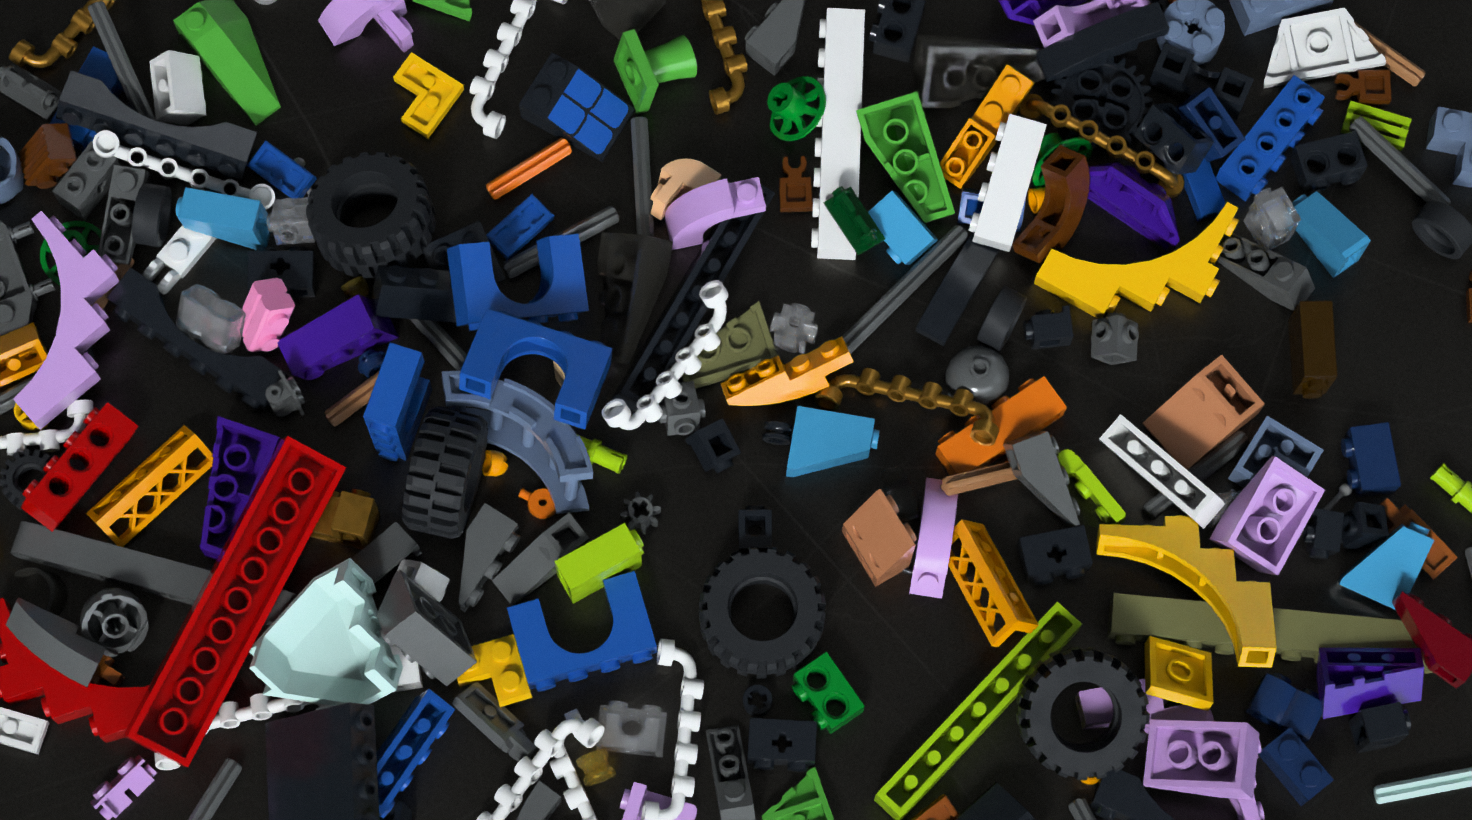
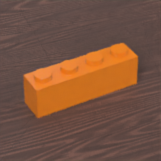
[935,376,1067,475]

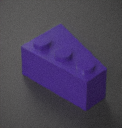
[277,294,399,380]
[1317,648,1424,719]

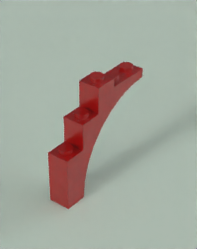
[0,598,150,743]

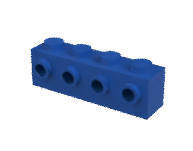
[1216,75,1325,202]
[376,689,455,818]

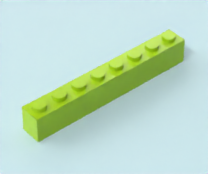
[874,601,1082,820]

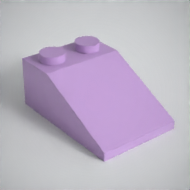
[1209,456,1325,576]
[1143,719,1259,799]

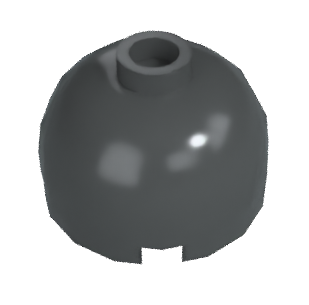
[944,345,1010,408]
[80,588,149,657]

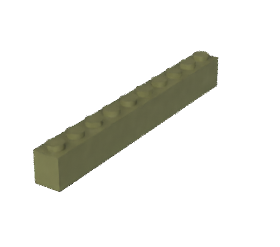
[1107,593,1433,674]

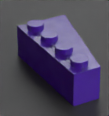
[200,416,281,560]

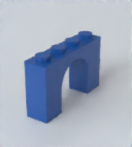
[447,234,589,331]
[459,309,612,429]
[363,343,432,461]
[507,571,657,692]

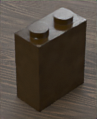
[1288,301,1337,399]

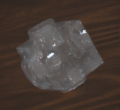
[267,197,315,245]
[770,303,819,354]

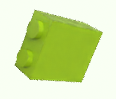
[554,523,645,604]

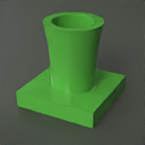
[613,29,697,115]

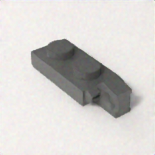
[452,681,536,762]

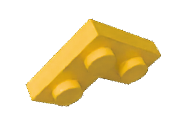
[393,52,464,139]
[457,634,532,707]

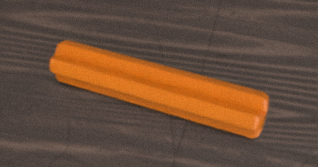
[486,137,572,200]

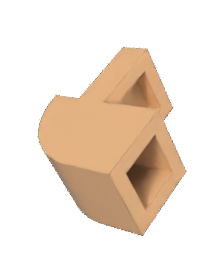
[650,158,721,221]

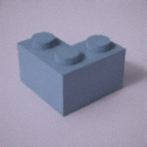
[1426,107,1472,188]
[1228,416,1324,488]

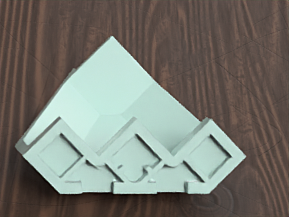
[249,558,403,706]

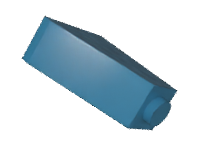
[176,187,273,250]
[1286,191,1371,278]
[786,406,880,477]
[1337,522,1434,610]

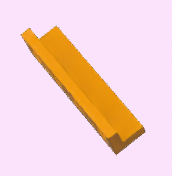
[86,425,213,547]
[948,519,1039,647]

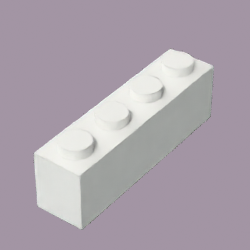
[969,114,1047,252]
[1099,414,1225,529]

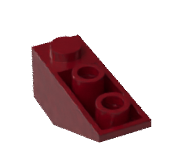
[1392,591,1472,688]

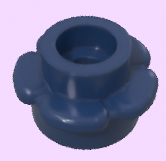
[357,349,386,379]

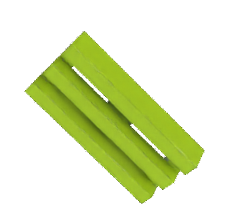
[1340,101,1412,151]

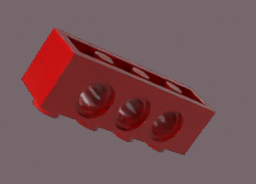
[21,402,139,532]

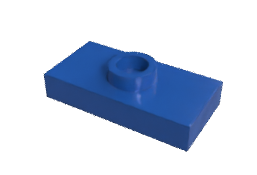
[246,141,317,204]
[486,194,554,260]

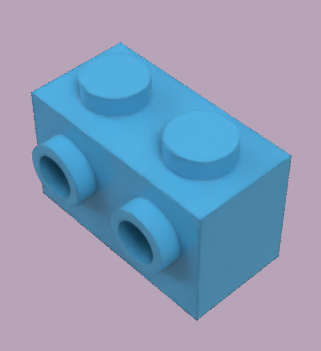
[868,191,938,265]

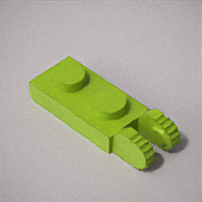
[1057,449,1126,525]

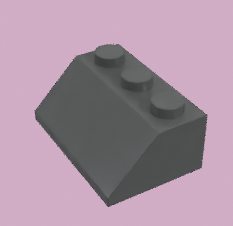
[377,570,477,686]

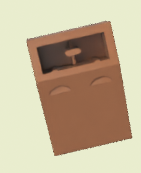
[1142,355,1265,470]
[842,489,917,587]

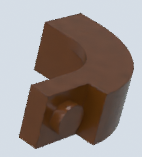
[1012,145,1090,264]

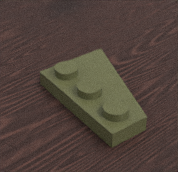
[681,301,778,389]

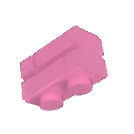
[235,278,295,353]

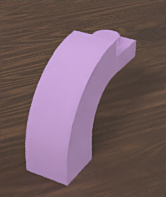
[318,0,400,46]
[1033,0,1150,48]
[665,177,766,250]
[909,477,958,598]

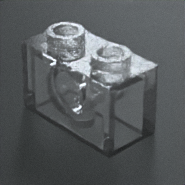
[1244,187,1301,250]
[596,701,667,758]

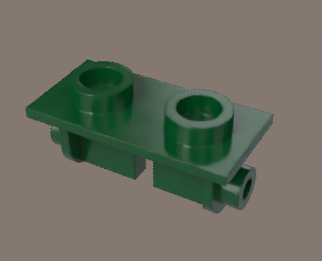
[823,186,885,255]

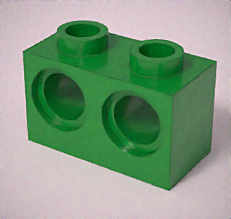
[791,652,865,734]

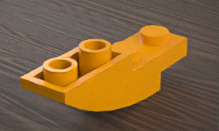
[940,64,1035,189]
[721,336,854,406]

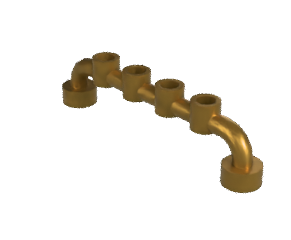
[9,0,116,68]
[701,0,748,115]
[1019,94,1184,198]
[814,368,999,446]

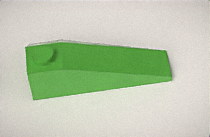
[173,0,281,126]
[856,91,955,223]

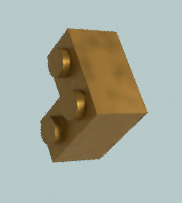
[310,489,380,549]

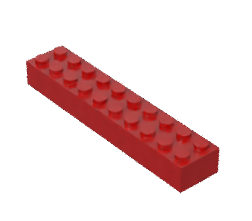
[123,436,346,767]

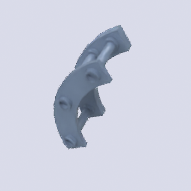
[442,371,593,514]

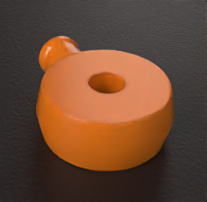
[518,488,556,519]

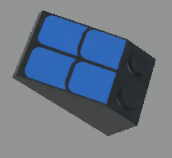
[519,53,635,162]

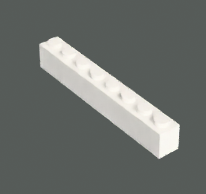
[811,8,865,260]

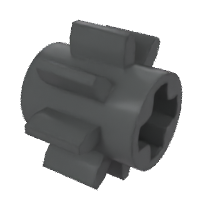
[620,491,661,534]

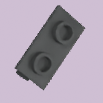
[0,63,62,120]
[265,370,305,417]

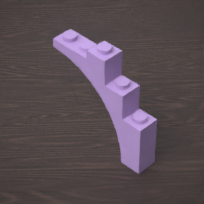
[13,211,119,430]
[1075,678,1265,820]

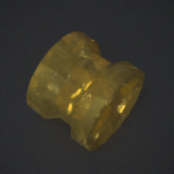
[576,748,616,786]

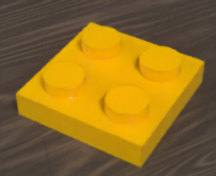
[1144,636,1213,711]

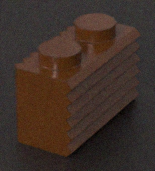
[18,123,77,189]

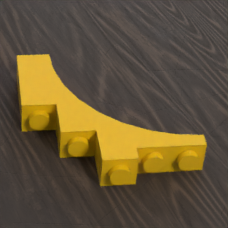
[1034,202,1239,319]
[1096,515,1277,668]

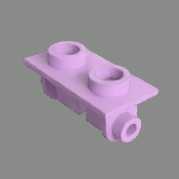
[90,755,157,820]

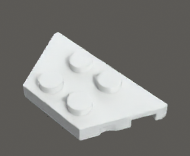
[1263,8,1386,88]

